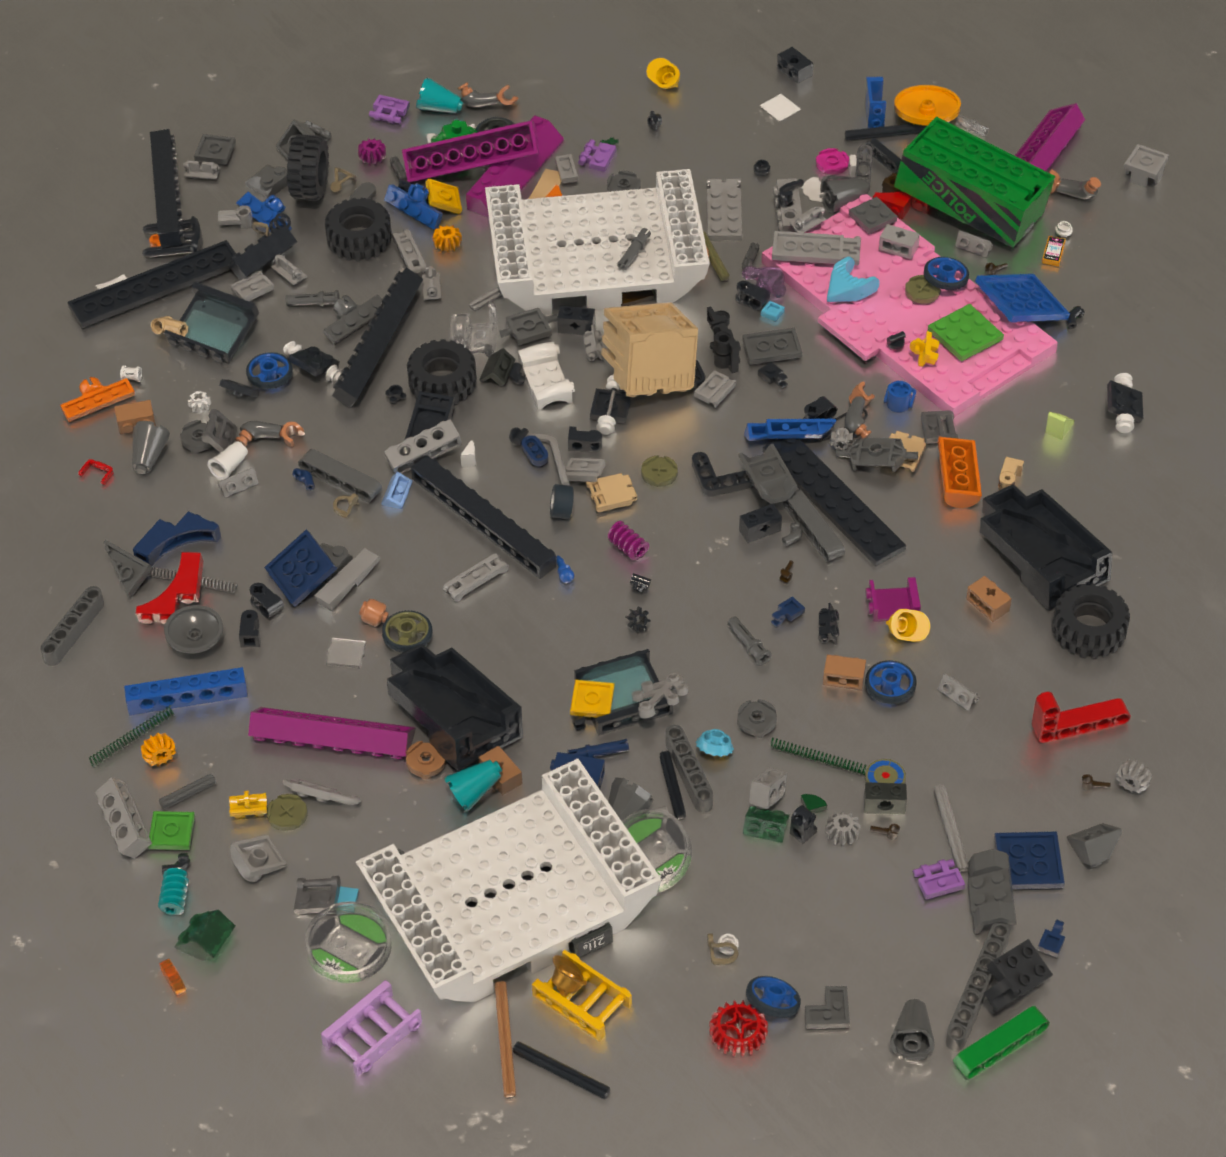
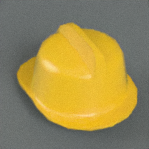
[646,58,680,89]
[886,609,930,642]

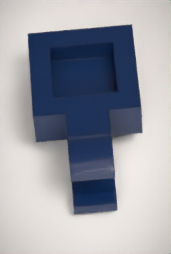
[771,596,805,627]
[1037,919,1065,958]

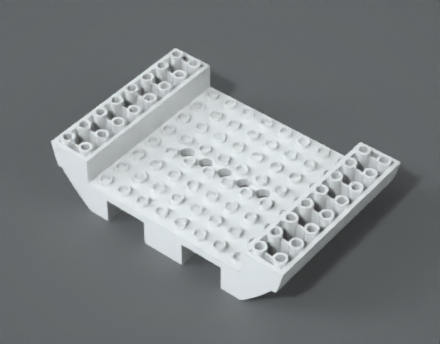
[485,169,710,315]
[356,759,661,1002]

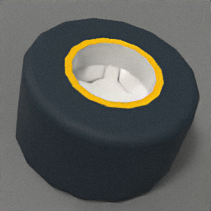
[550,484,574,519]

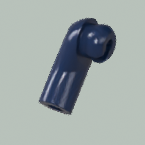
[292,468,315,491]

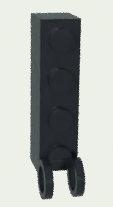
[228,213,298,281]

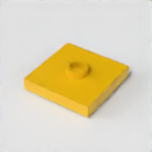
[425,179,462,214]
[570,680,615,718]

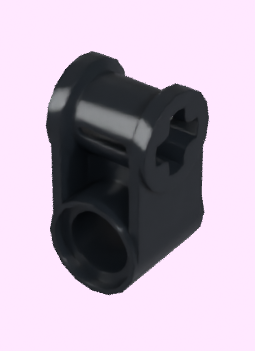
[735,281,770,311]
[803,396,838,419]
[249,583,284,619]

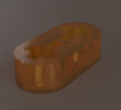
[159,958,186,996]

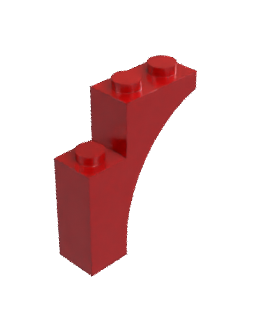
[873,191,931,220]
[136,552,204,624]

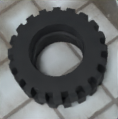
[287,134,329,201]
[325,198,392,261]
[407,339,477,405]
[1052,584,1130,658]

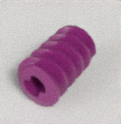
[608,521,649,560]

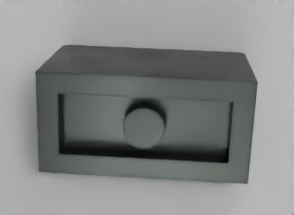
[479,348,516,386]

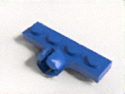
[384,184,443,229]
[236,192,292,232]

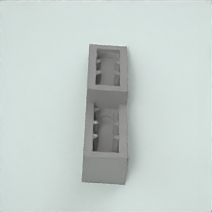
[314,548,380,612]

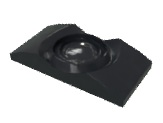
[403,391,455,460]

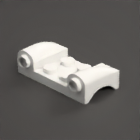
[518,342,575,410]

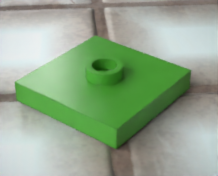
[148,811,195,850]

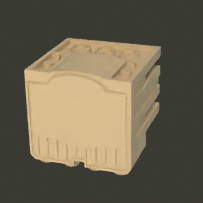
[601,302,698,397]

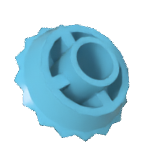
[695,729,734,757]

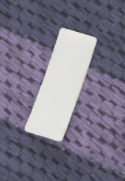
[96,274,127,289]

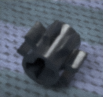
[625,606,651,632]

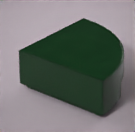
[801,794,827,813]

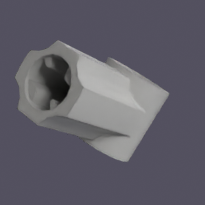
[218,206,254,229]

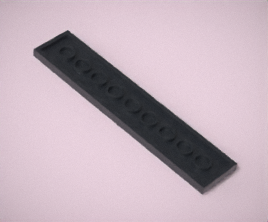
[67,240,236,328]
[762,438,906,566]

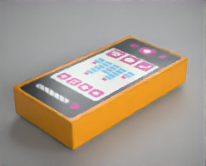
[1042,236,1066,266]

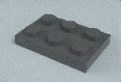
[742,328,802,365]

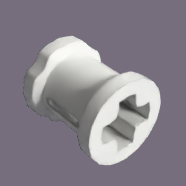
[120,365,142,382]

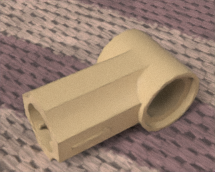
[151,316,188,337]

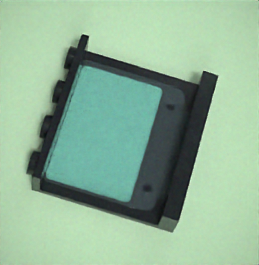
[164,282,259,364]
[574,649,673,736]

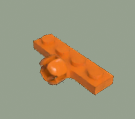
[60,377,135,422]

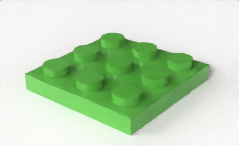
[928,304,1004,362]

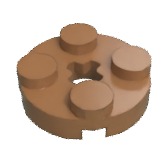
[406,741,447,780]

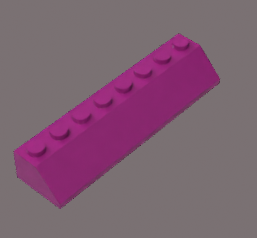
[1014,103,1085,171]
[466,115,564,218]
[402,120,539,183]
[248,707,416,759]

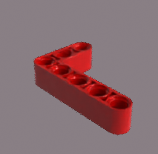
[1032,692,1131,743]

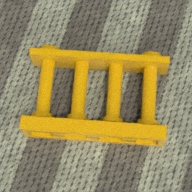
[532,949,632,1042]

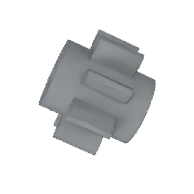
[830,428,853,450]

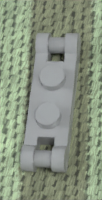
[392,229,427,273]
[443,553,509,602]

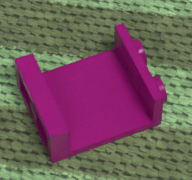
[865,577,921,622]

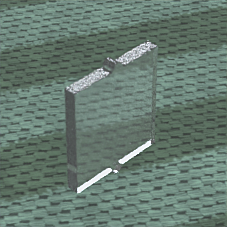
[326,638,366,668]

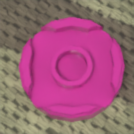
[816,148,849,175]

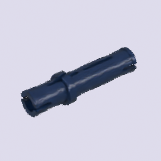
[567,739,629,758]

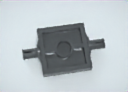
[499,308,558,345]

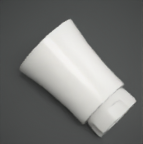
[208,441,248,480]

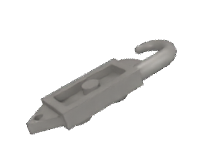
[283,779,361,805]

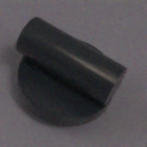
[887,331,906,349]
[509,427,529,446]
[630,573,651,593]

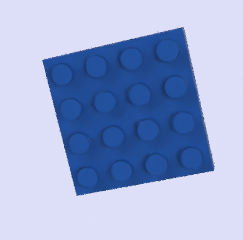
[975,274,1070,323]

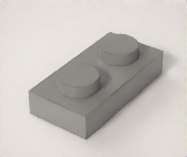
[555,154,578,184]

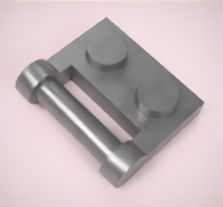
[201,409,238,453]
[921,410,959,444]
[294,876,341,914]

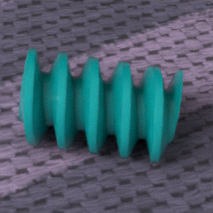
[158,868,189,915]

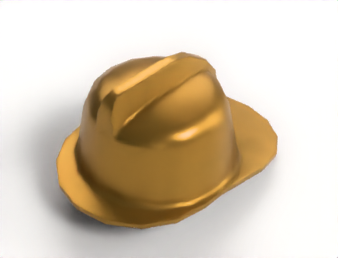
[552,955,587,997]

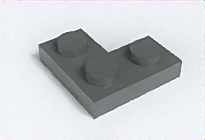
[805,986,850,1029]

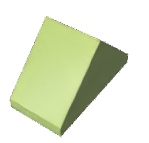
[1045,412,1075,440]

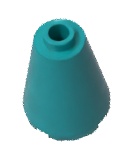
[416,77,463,114]
[444,760,503,812]

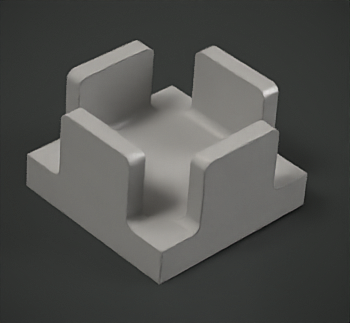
[1124,144,1169,187]

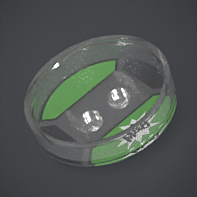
[621,809,692,893]
[305,901,392,983]

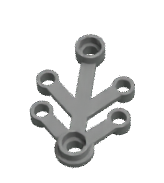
[631,673,688,718]

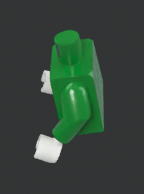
[426,120,478,143]

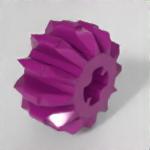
[358,138,386,165]

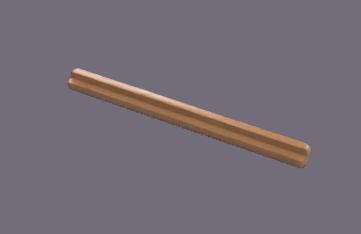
[495,981,516,1098]

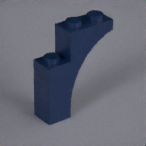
[133,511,221,566]

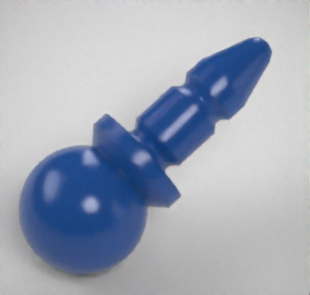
[556,555,574,583]

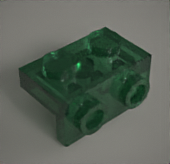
[743,806,790,843]

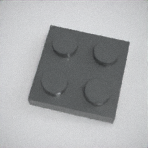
[194,134,236,165]
[849,197,897,234]

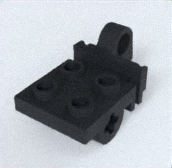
[707,306,741,373]
[983,939,1053,1012]

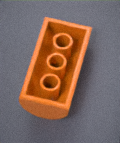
[938,437,982,508]

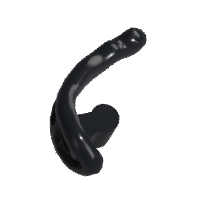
[777,179,804,207]

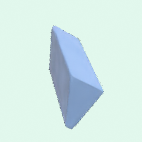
[381,472,413,509]

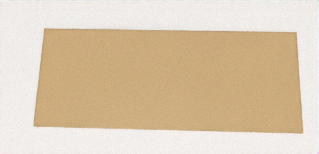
[529,169,561,199]

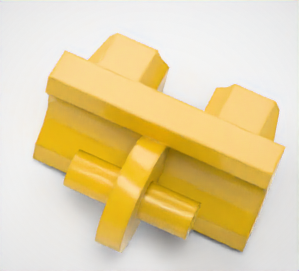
[910,331,939,367]
[229,791,267,819]

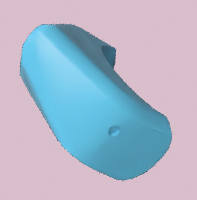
[827,256,879,302]

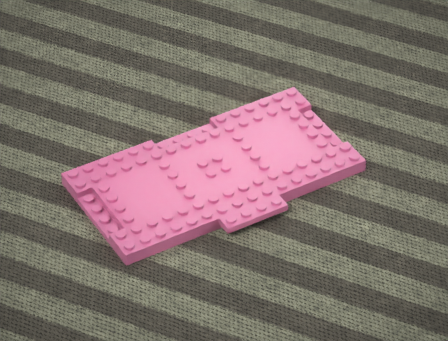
[761,194,1058,417]

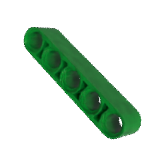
[953,1006,1050,1079]

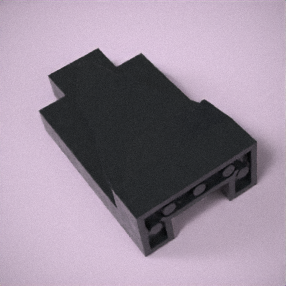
[980,484,1112,611]
[387,644,523,771]

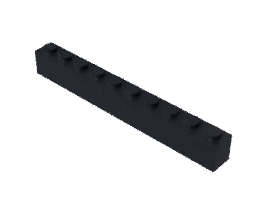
[150,129,184,248]
[332,267,423,408]
[411,455,556,579]

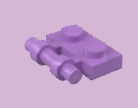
[369,95,410,124]
[578,139,616,172]
[913,859,965,900]

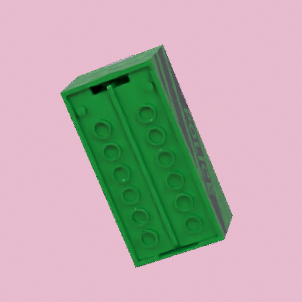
[894,117,1056,247]

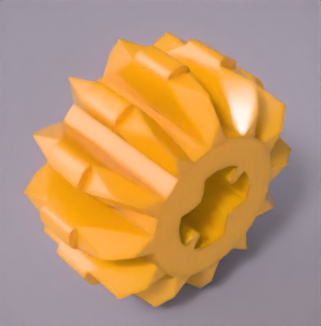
[433,224,462,252]
[140,733,176,767]

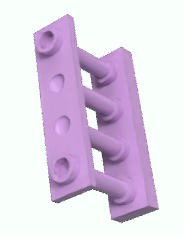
[321,980,422,1077]

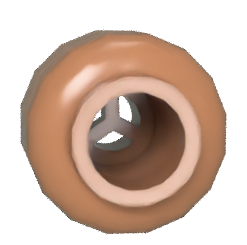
[359,599,389,627]

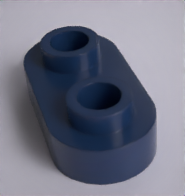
[522,435,548,466]

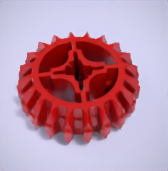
[709,1000,768,1057]

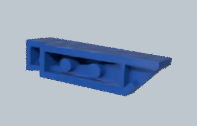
[744,419,836,441]

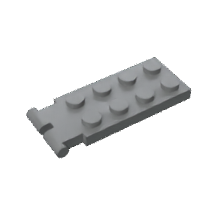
[707,179,742,241]
[772,231,861,265]

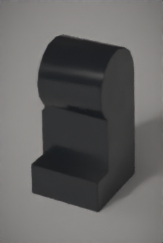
[568,426,602,452]
[239,610,261,648]
[789,805,817,844]

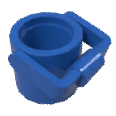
[884,381,916,413]

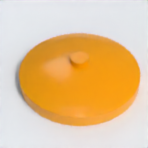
[894,85,961,126]

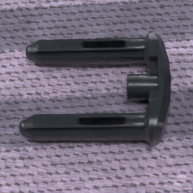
[142,216,202,258]

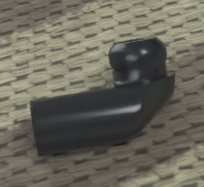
[1067,306,1085,329]
[509,362,526,385]
[162,853,190,875]

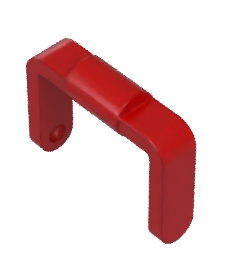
[78,459,114,485]

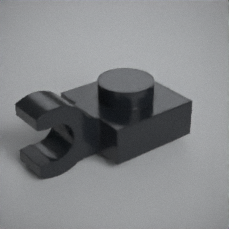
[758,362,788,388]

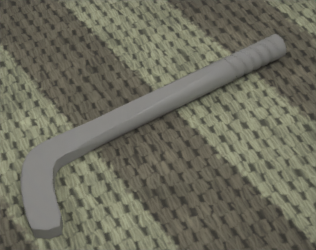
[529,434,569,485]

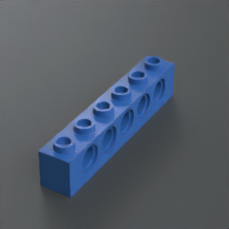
[124,667,248,716]

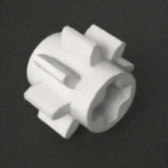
[188,391,211,413]

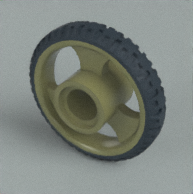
[382,610,433,653]

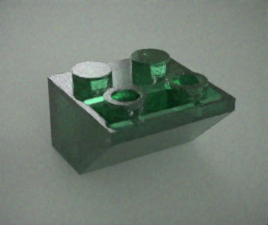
[174,909,236,961]

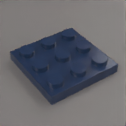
[264,529,338,607]
[994,831,1065,889]

